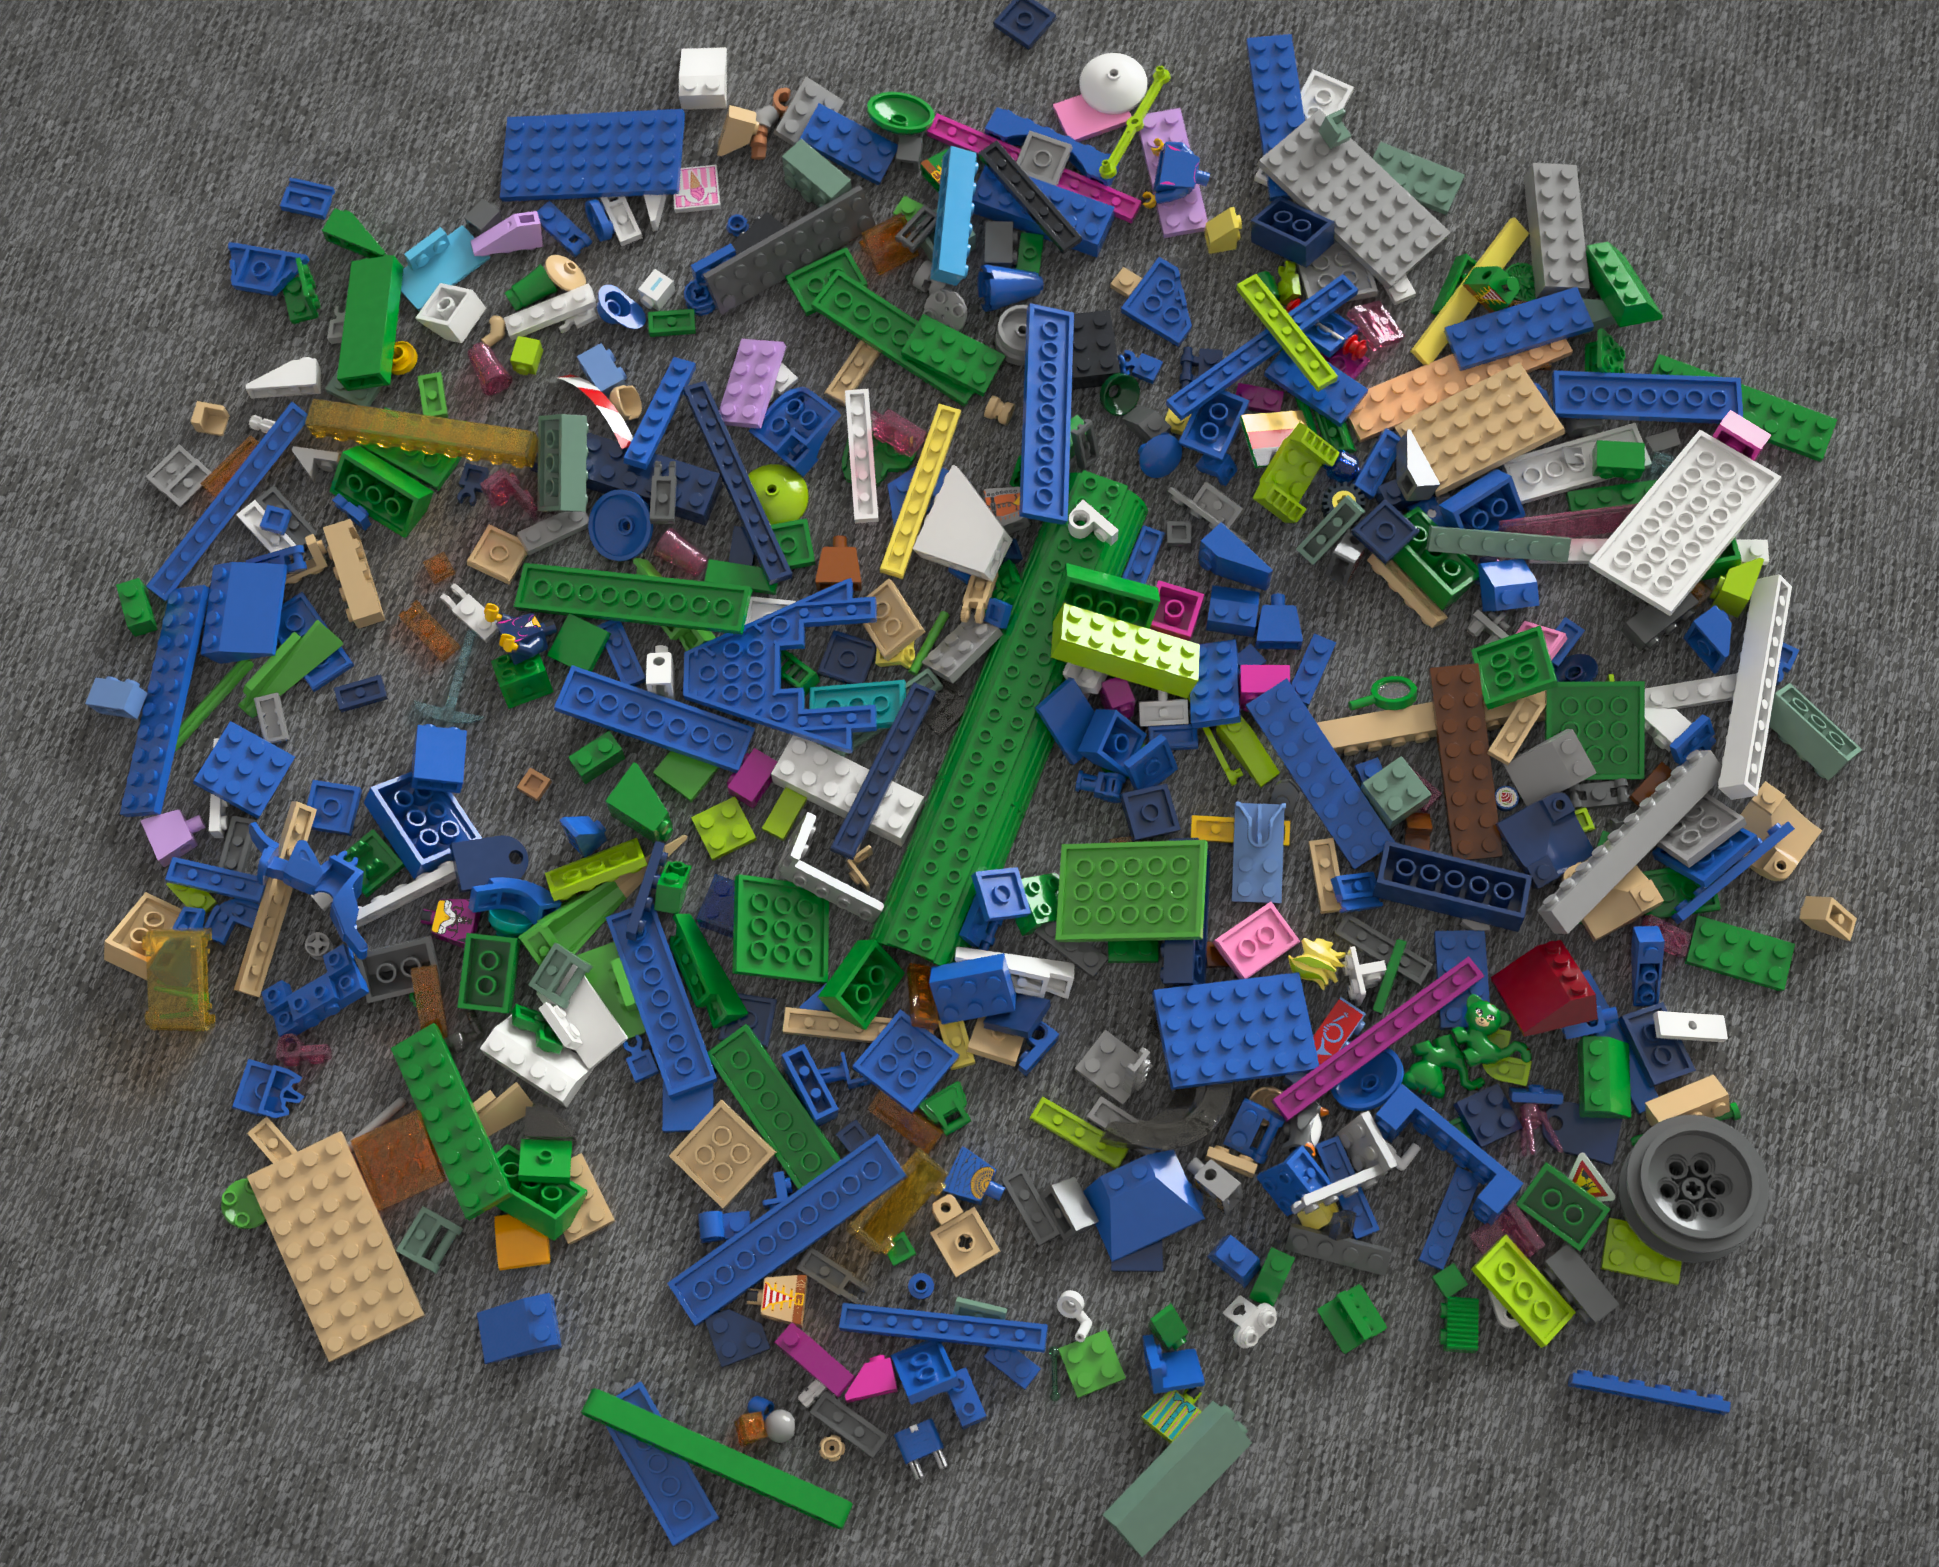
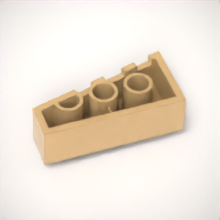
[323,519,385,629]

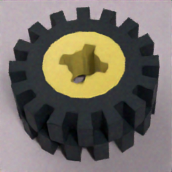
[1321,482,1365,526]

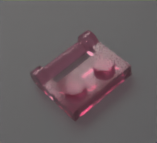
[1347,301,1405,351]

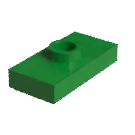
[1016,232,1044,275]

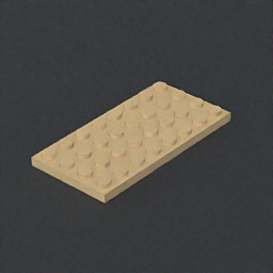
[247,1131,425,1362]

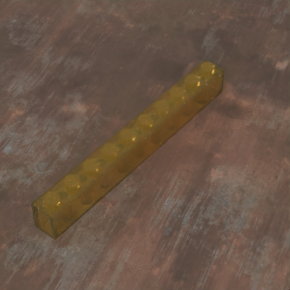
[305,399,538,468]

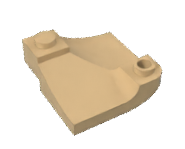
[1740,781,1822,881]
[1562,862,1664,942]

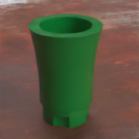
[504,264,558,311]

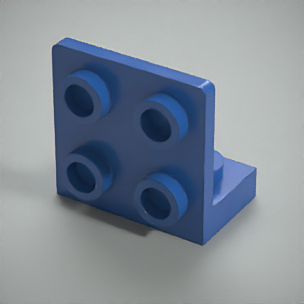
[1256,1145,1332,1216]
[1143,1334,1205,1394]

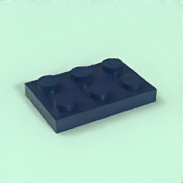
[1619,1002,1696,1088]

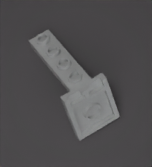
[773,812,884,923]
[1075,1030,1153,1106]
[1291,1111,1398,1215]

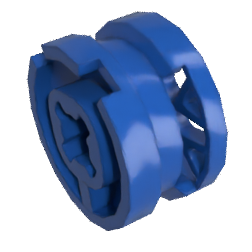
[684,280,716,316]

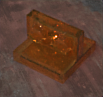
[859,213,919,276]

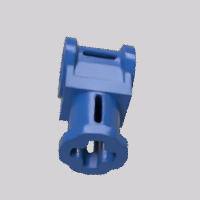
[1075,770,1126,803]

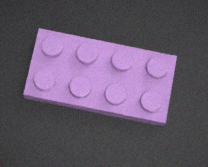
[719,339,786,429]

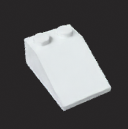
[679,48,727,110]

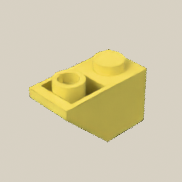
[1204,207,1242,254]

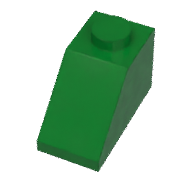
[1249,1247,1295,1307]
[1148,1303,1189,1351]

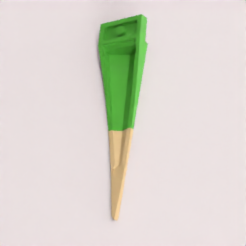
[518,835,688,967]

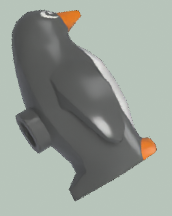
[1281,1101,1329,1159]

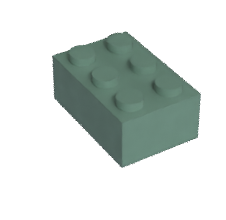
[782,139,852,208]

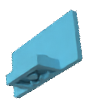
[401,226,490,311]

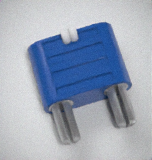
[894,1419,948,1480]

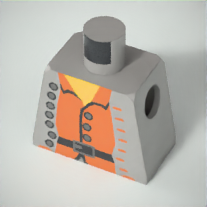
[984,487,1031,534]

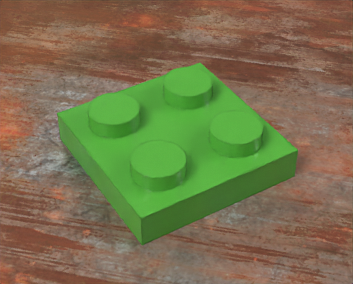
[1058,1330,1126,1399]

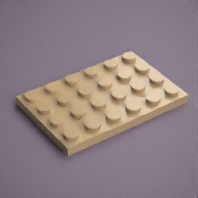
[1394,362,1565,497]

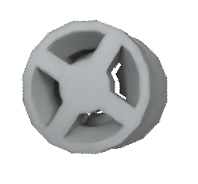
[305,932,334,961]

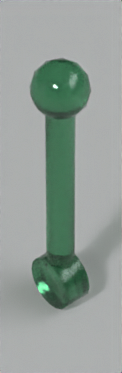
[1049,1346,1060,1402]

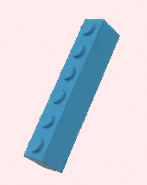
[930,146,978,286]

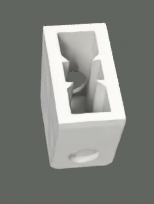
[646,645,675,700]

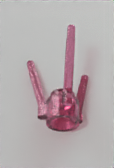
[1519,1103,1563,1157]

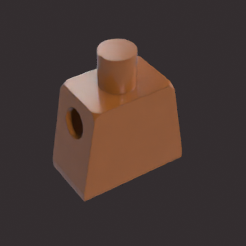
[816,535,862,591]

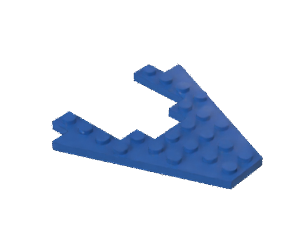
[683,578,877,753]

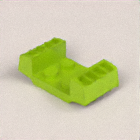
[1253,422,1340,523]

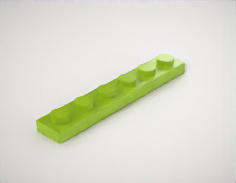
[1236,274,1338,392]

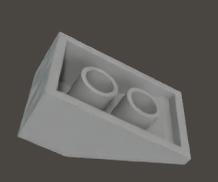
[1503,729,1596,806]

